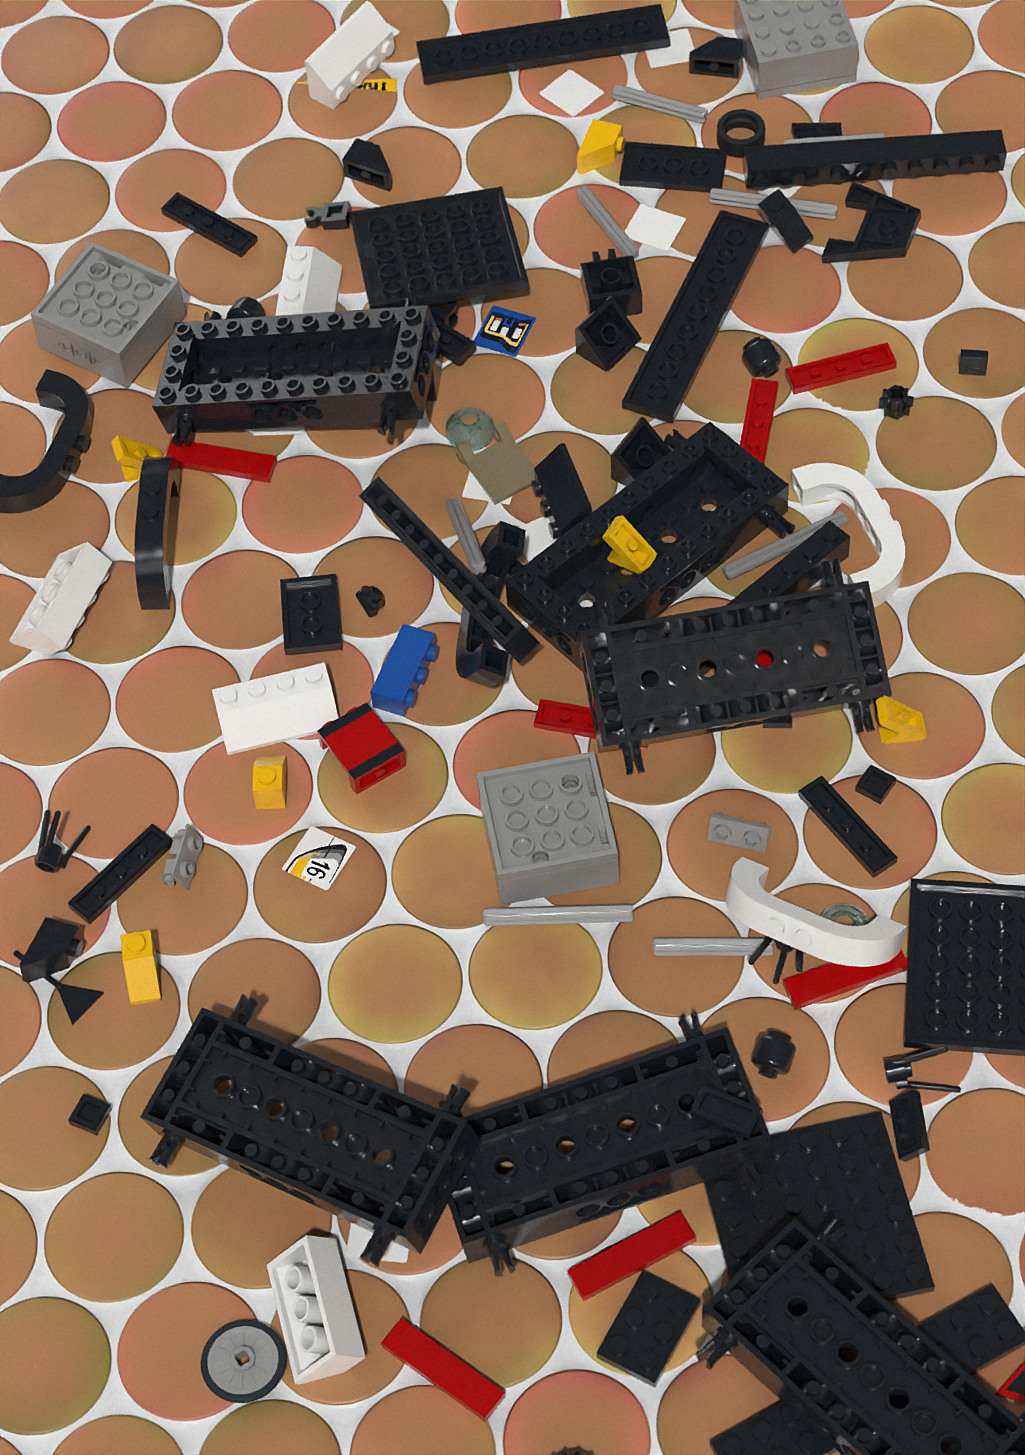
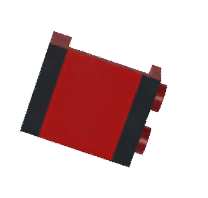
[317,702,406,794]

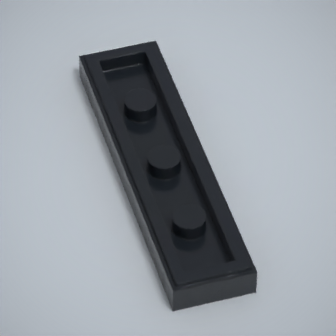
[161,192,258,258]
[798,775,898,878]
[68,824,173,924]

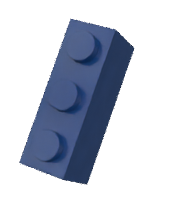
[370,624,439,717]

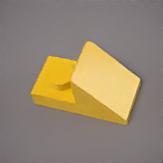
[111,435,163,482]
[602,515,658,574]
[876,695,927,744]

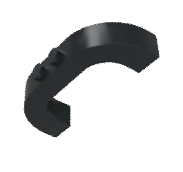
[0,369,93,514]
[135,457,181,610]
[456,521,526,687]

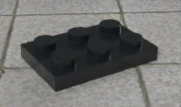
[280,574,342,655]
[596,1271,701,1388]

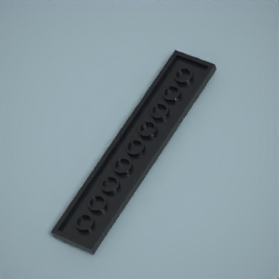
[416,4,670,84]
[622,209,769,423]
[710,1284,1025,1455]

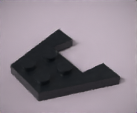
[822,182,921,263]

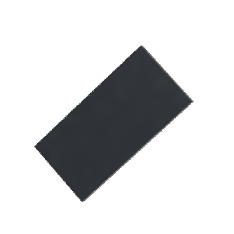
[619,141,728,193]

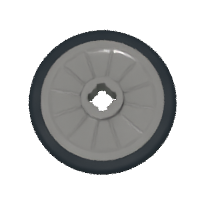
[201,1320,286,1403]

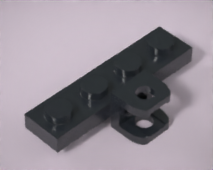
[428,301,476,366]

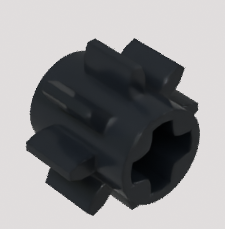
[879,385,914,420]

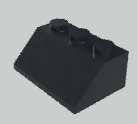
[531,443,592,539]

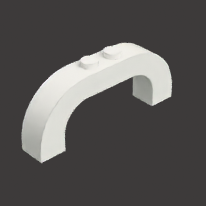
[791,463,905,608]
[725,857,907,967]

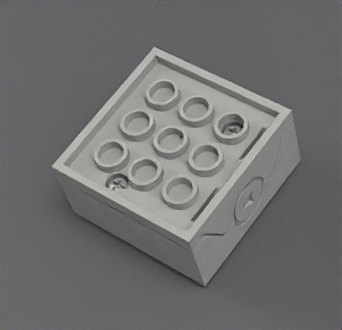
[734,0,859,100]
[30,241,186,388]
[476,751,619,905]

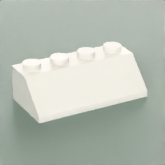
[305,1,395,110]
[275,246,343,316]
[9,542,112,655]
[212,662,338,755]
[267,1235,366,1384]

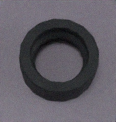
[716,109,765,158]

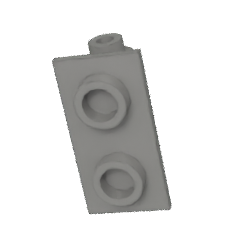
[707,812,771,853]
[161,824,204,890]

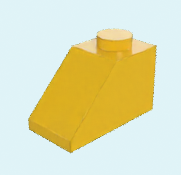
[577,119,626,174]
[252,755,287,810]
[120,930,161,1005]

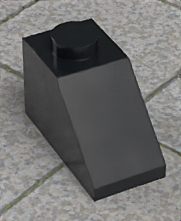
[689,36,744,79]
[342,138,392,192]
[758,188,814,254]
[19,917,83,983]

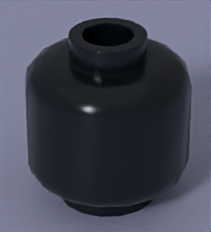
[226,297,265,319]
[742,337,782,378]
[751,1030,796,1079]

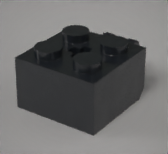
[580,249,642,315]

